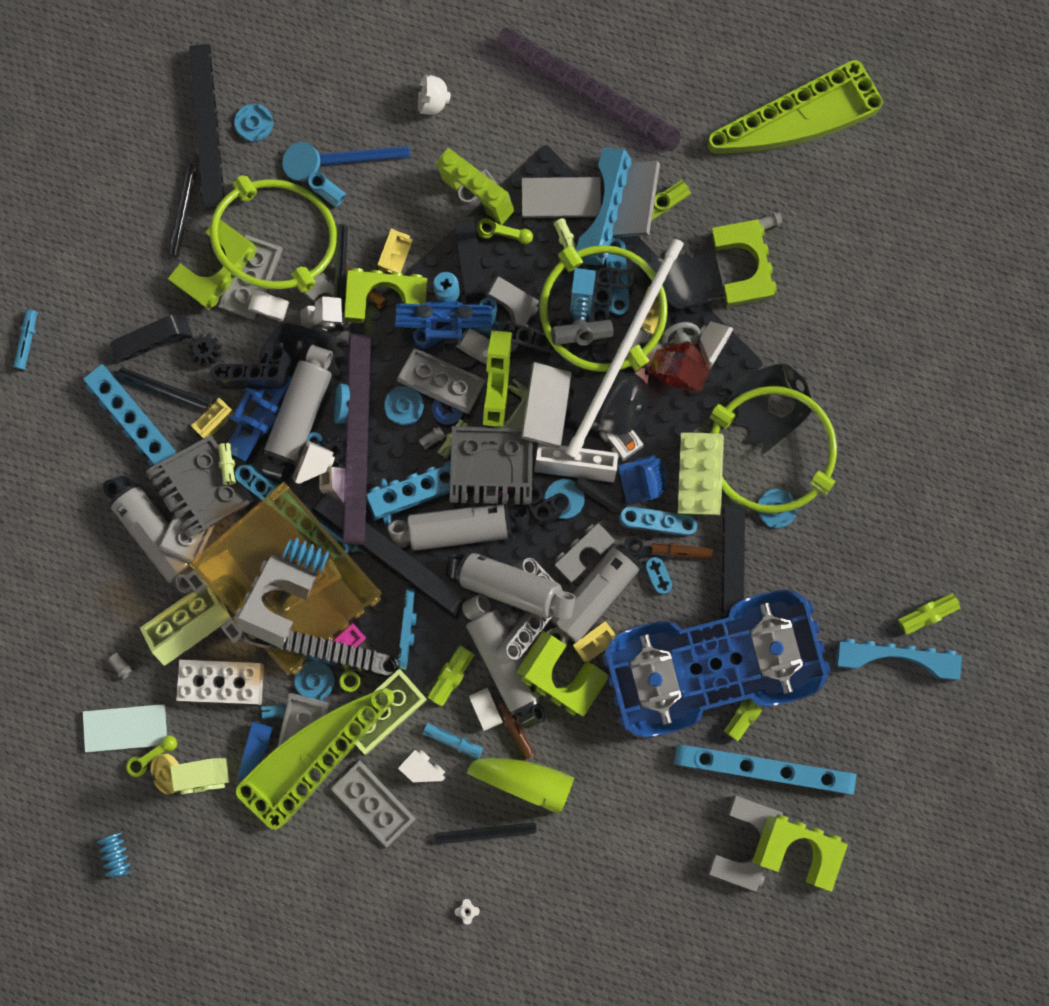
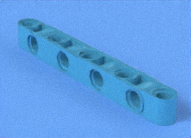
[674,744,857,795]

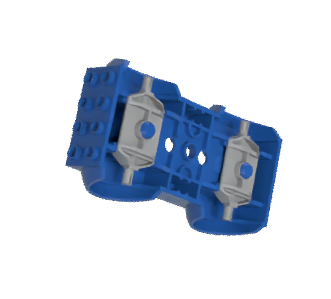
[603,589,831,737]

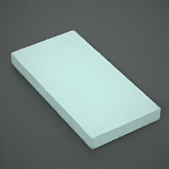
[83,704,167,752]

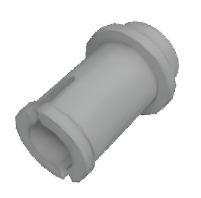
[759,212,783,230]
[419,427,445,450]
[107,653,133,679]

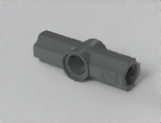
[550,319,614,346]

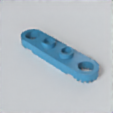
[606,237,629,316]
[619,507,697,536]
[398,588,417,670]

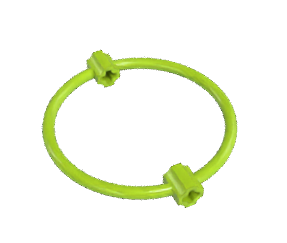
[210,175,337,293]
[540,245,667,372]
[709,386,837,513]

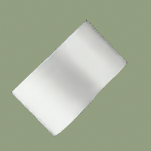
[248,290,289,321]
[469,688,503,731]

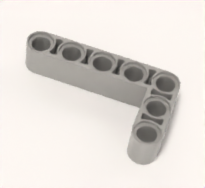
[496,558,563,664]

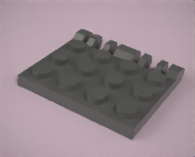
[450,426,533,504]
[145,435,255,539]

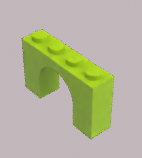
[436,148,514,225]
[710,219,777,308]
[168,220,258,310]
[343,268,427,328]
[483,331,512,427]
[516,631,608,717]
[752,814,848,892]

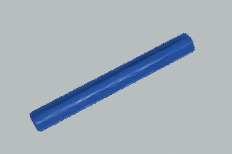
[319,146,410,165]

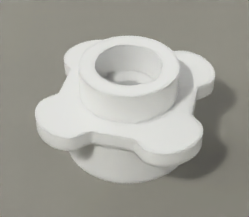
[455,899,480,924]

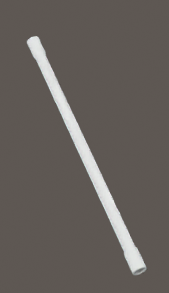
[565,239,684,459]

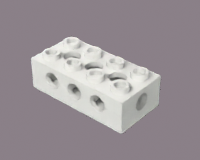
[177,660,264,705]

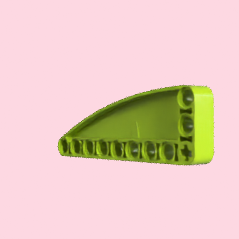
[708,60,883,154]
[236,688,394,830]

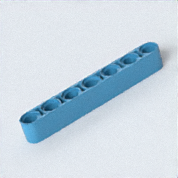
[235,464,352,557]

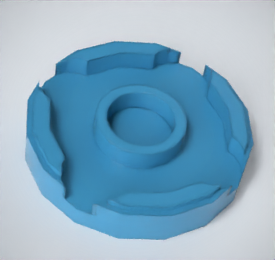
[234,104,273,142]
[282,142,320,182]
[333,383,350,424]
[384,386,424,426]
[545,479,584,519]
[758,488,798,529]
[295,661,335,700]

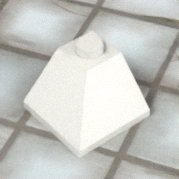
[699,321,733,371]
[292,441,334,483]

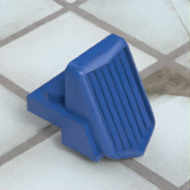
[617,455,667,505]

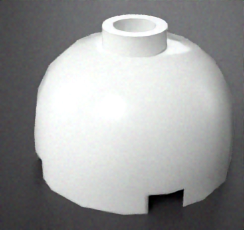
[418,74,450,115]

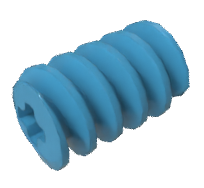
[433,272,460,301]
[282,537,329,575]
[97,833,132,878]

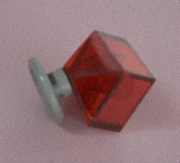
[648,322,710,392]

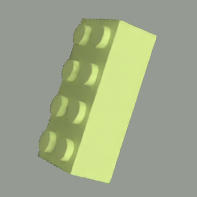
[678,433,724,516]
[140,586,231,666]
[352,669,427,755]
[170,758,230,795]

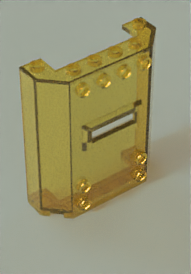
[189,482,382,675]

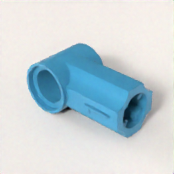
[308,172,346,208]

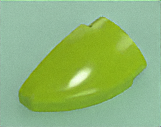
[467,758,575,815]

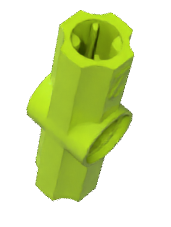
[651,180,691,222]
[898,593,961,635]
[427,645,475,706]
[724,698,762,741]

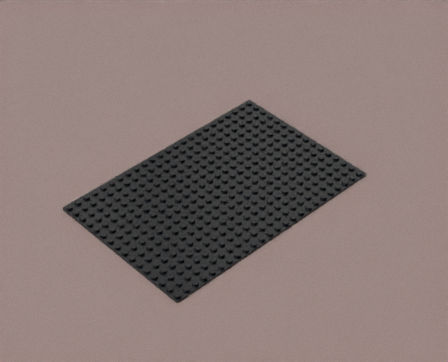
[221,145,763,691]

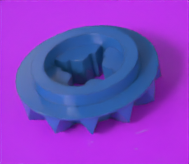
[432,399,463,425]

